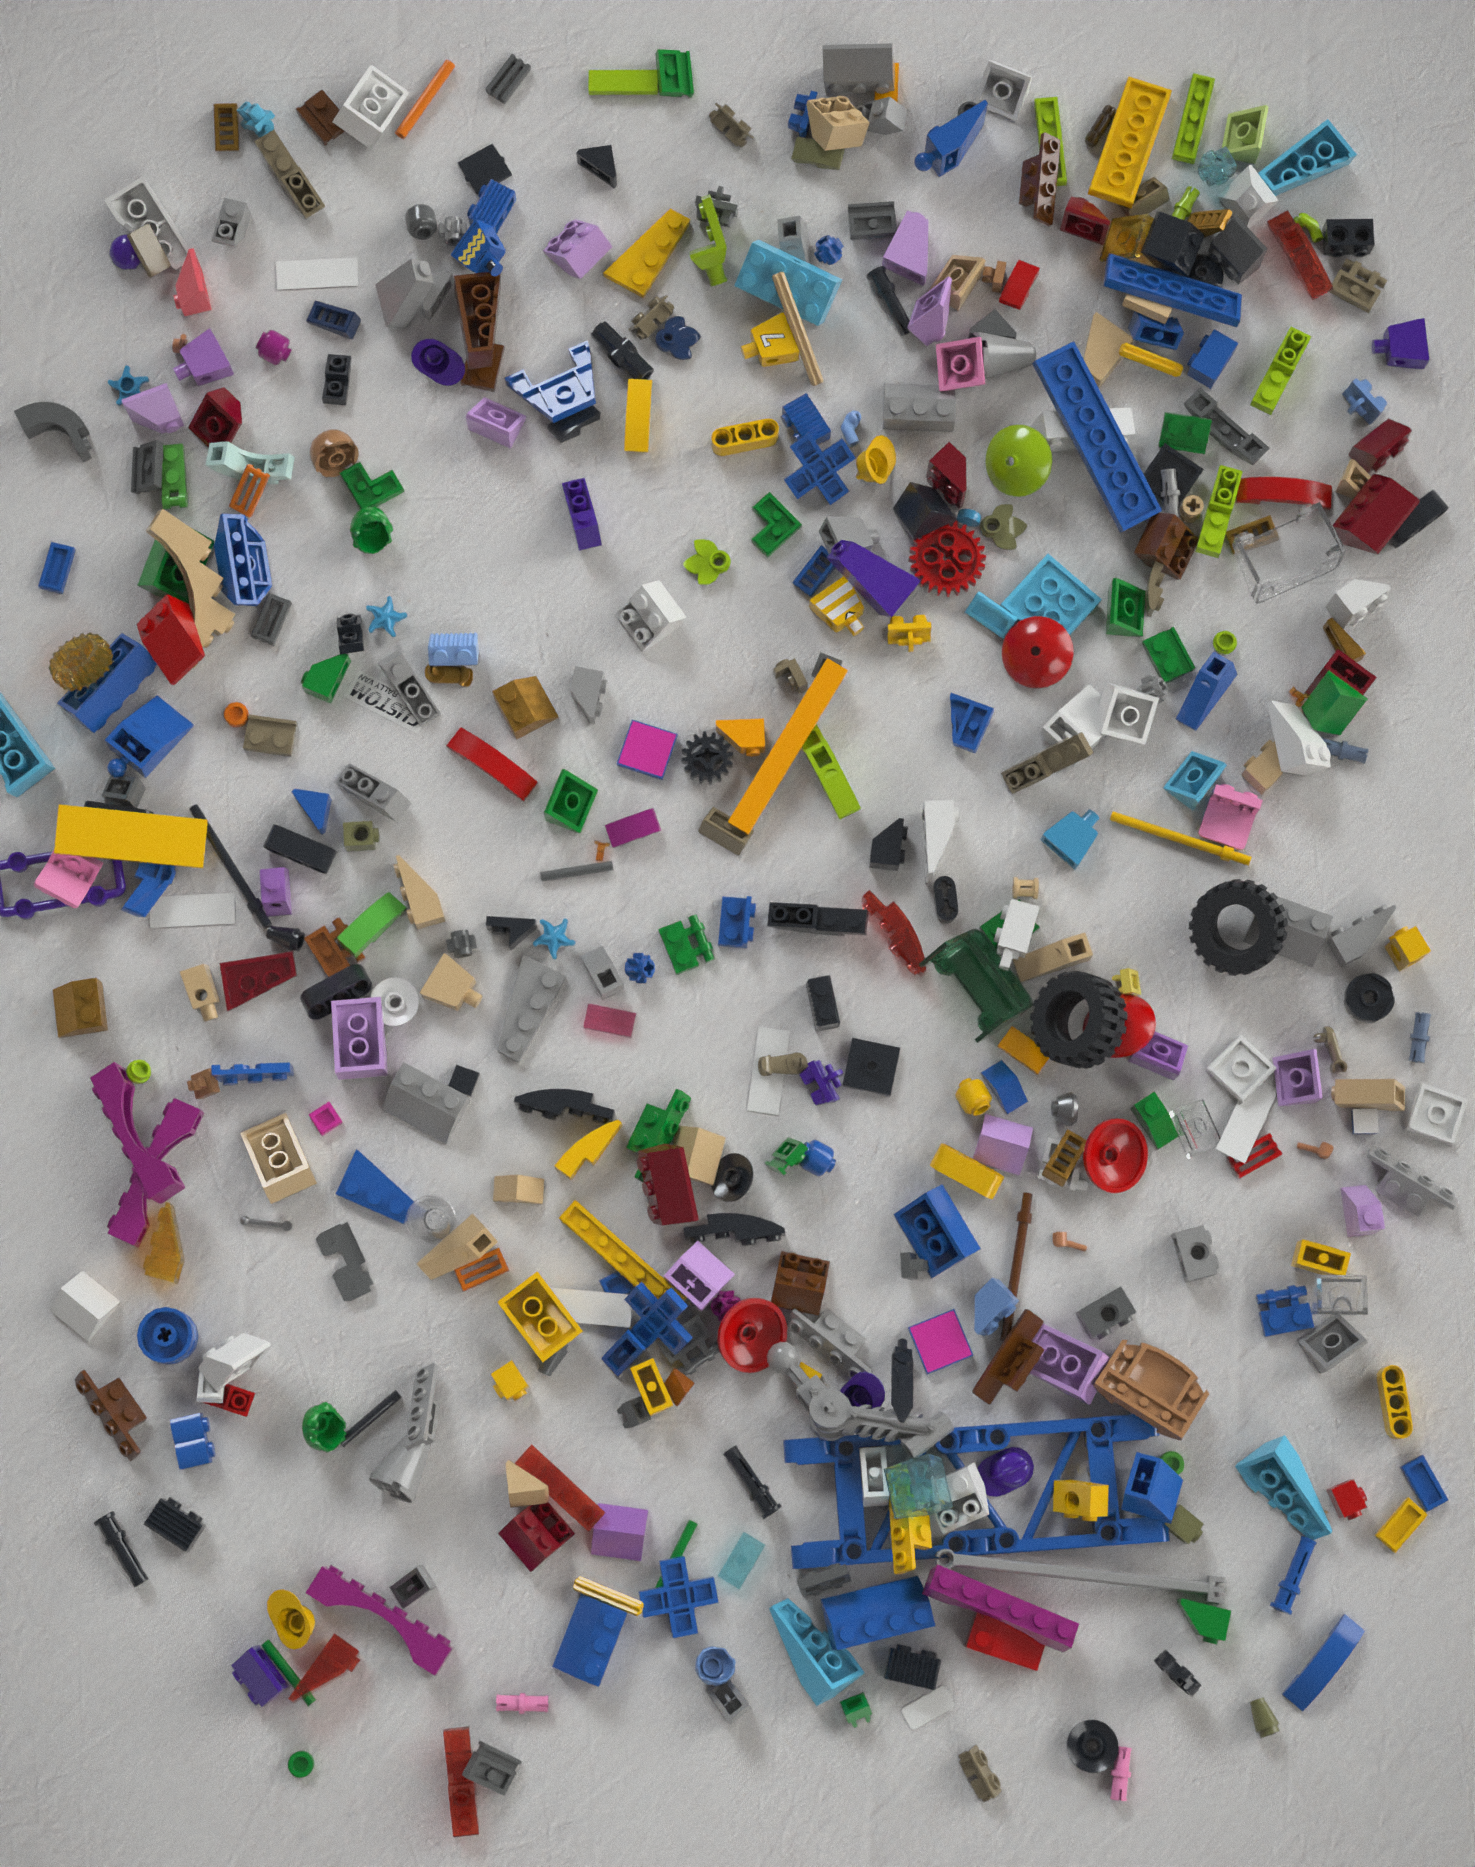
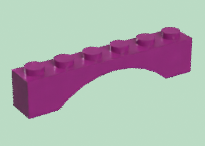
[90,1062,185,1204]
[107,1098,205,1248]
[922,1564,1079,1653]
[306,1565,453,1676]

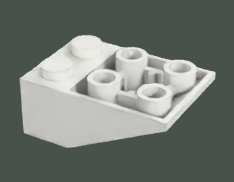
[1039,684,1106,767]

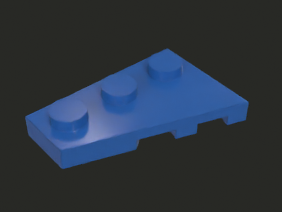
[211,1062,294,1086]
[336,1149,414,1224]

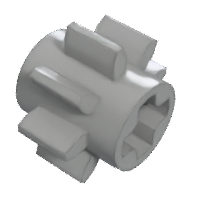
[439,216,467,246]
[1137,675,1167,704]

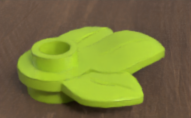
[683,539,731,585]

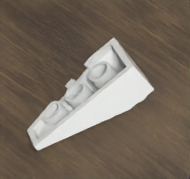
[104,176,190,270]

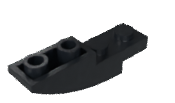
[767,902,869,936]
[514,1089,615,1125]
[684,1213,785,1246]

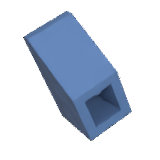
[974,1277,1019,1336]

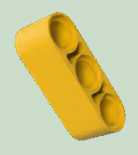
[711,418,779,456]
[930,1143,1005,1199]
[1376,1365,1413,1439]

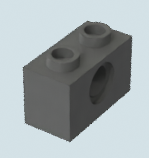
[1076,1286,1136,1340]

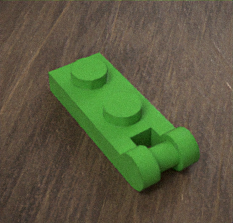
[161,443,188,510]

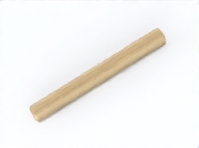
[772,272,823,386]

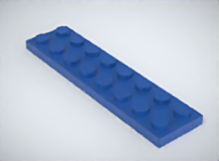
[1032,341,1162,533]

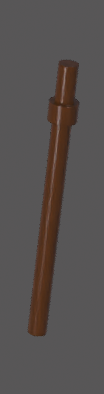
[1000,1192,1033,1341]

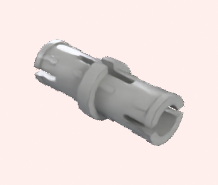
[1161,469,1180,517]

